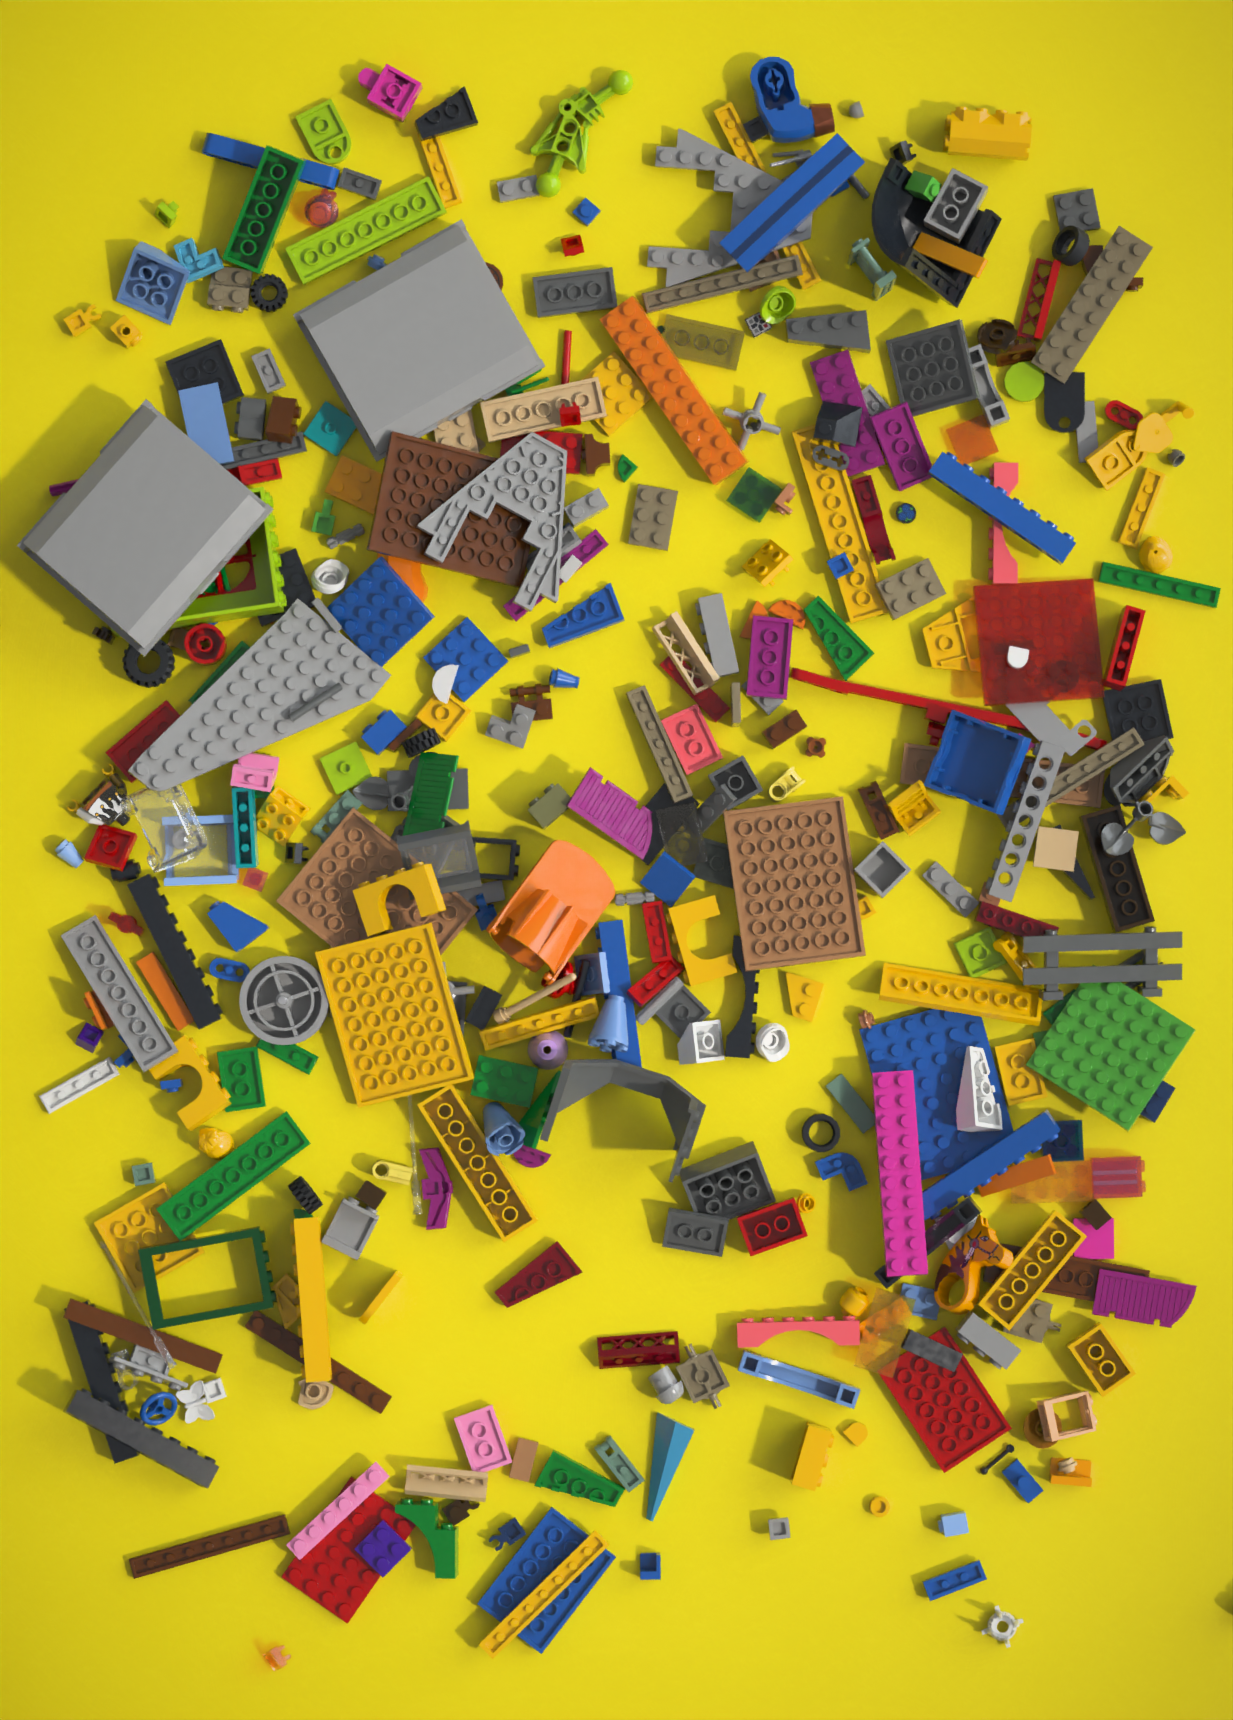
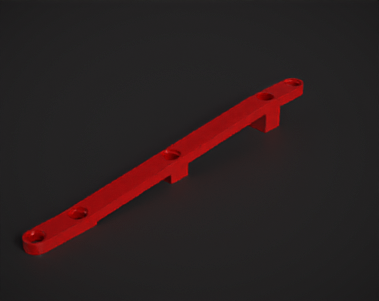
[790,668,1107,750]

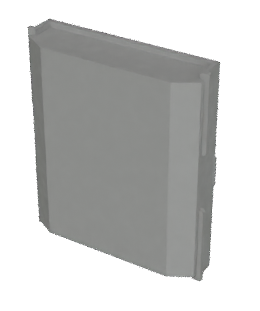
[293,219,545,462]
[17,399,274,657]

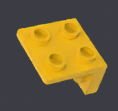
[1140,775,1189,803]
[256,786,311,846]

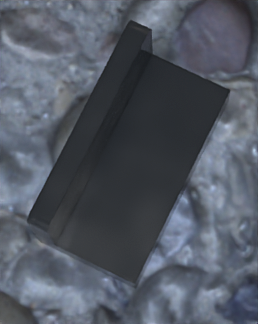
[465,986,502,1029]

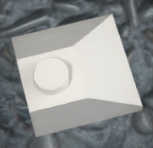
[677,1020,725,1065]

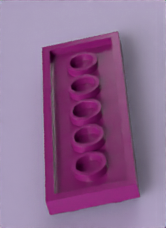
[810,349,886,477]

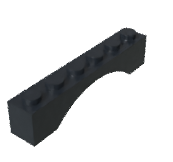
[725,935,760,1058]
[874,1196,982,1289]

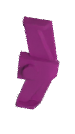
[419,1147,453,1230]

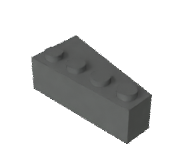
[785,310,871,353]

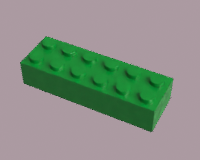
[222,145,307,274]

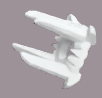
[981,1605,1024,1648]

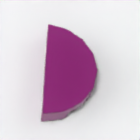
[513,1145,551,1168]

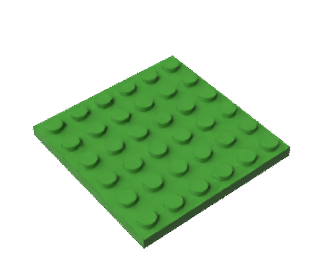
[1026,965,1196,1132]

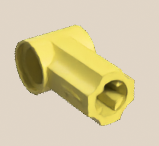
[372,1160,413,1185]

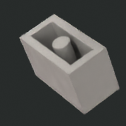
[564,488,609,528]

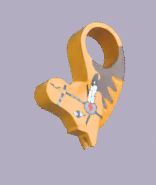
[934,1215,1013,1315]

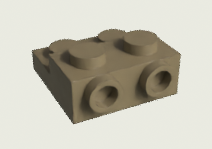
[207,267,253,313]

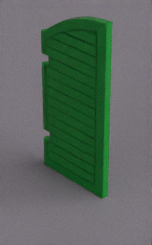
[403,752,459,836]

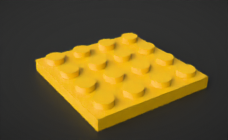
[94,1182,205,1293]

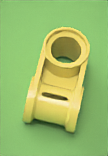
[768,766,806,802]

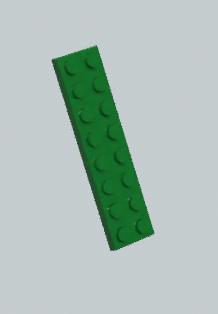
[156,1111,311,1241]

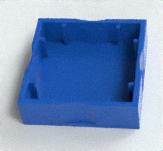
[924,710,1032,815]

